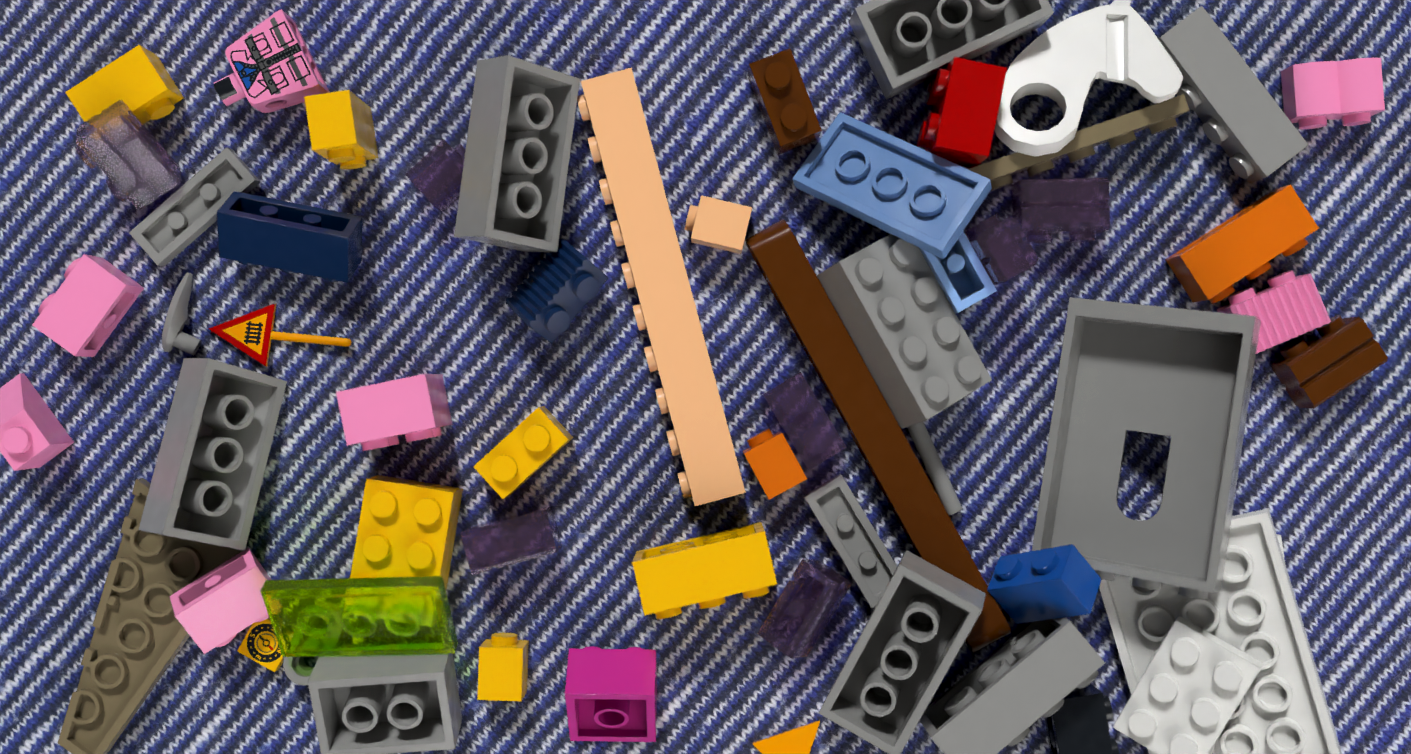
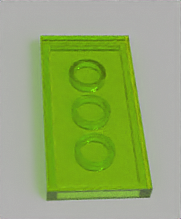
[261,576,458,657]

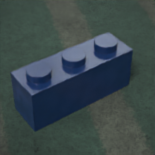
[217,191,363,283]

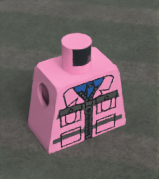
[214,9,330,113]

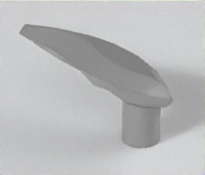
[162,272,201,356]

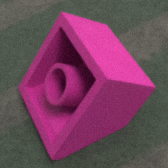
[565,646,657,742]

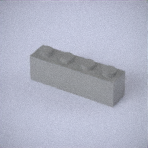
[1158,6,1308,183]

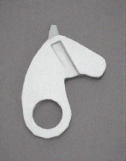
[995,0,1183,157]

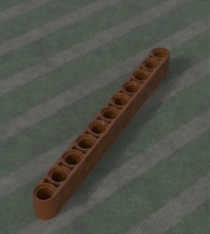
[745,219,1011,653]

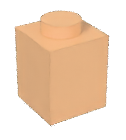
[685,195,752,254]

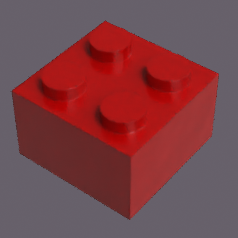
[917,57,1007,169]

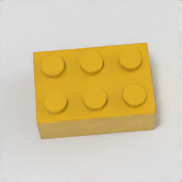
[345,475,463,624]
[632,522,777,619]

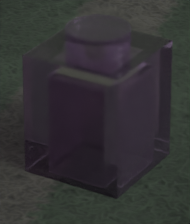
[405,139,466,212]

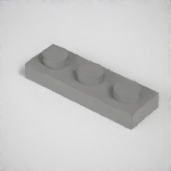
[129,147,261,267]
[804,474,897,609]

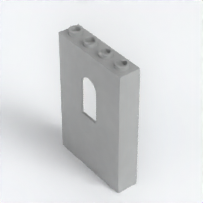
[1032,297,1261,599]

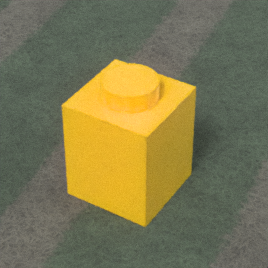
[477,633,529,701]

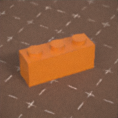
[1165,184,1319,304]

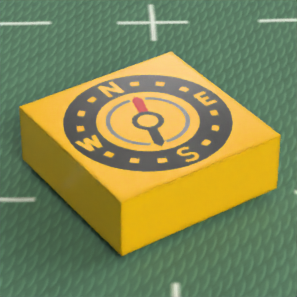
[237,616,296,672]

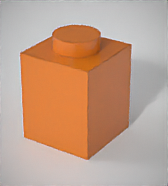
[742,429,807,500]

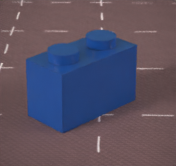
[987,544,1102,624]

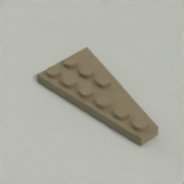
[58,478,244,754]

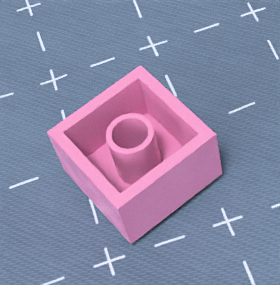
[336,374,453,451]

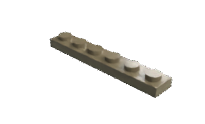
[968,94,1190,191]

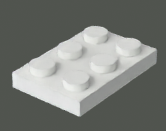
[1113,616,1262,754]

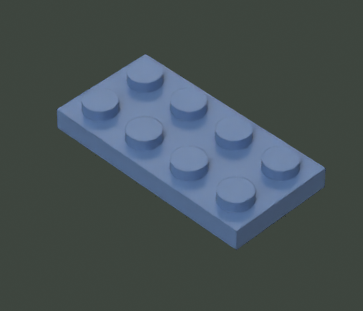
[792,112,992,259]

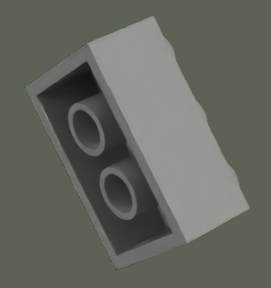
[308,644,462,754]

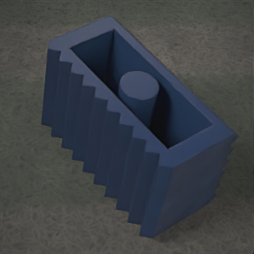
[506,238,609,344]

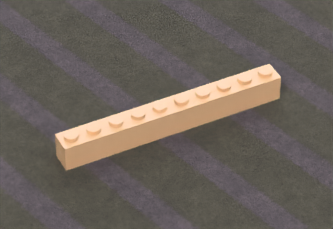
[577,67,746,506]

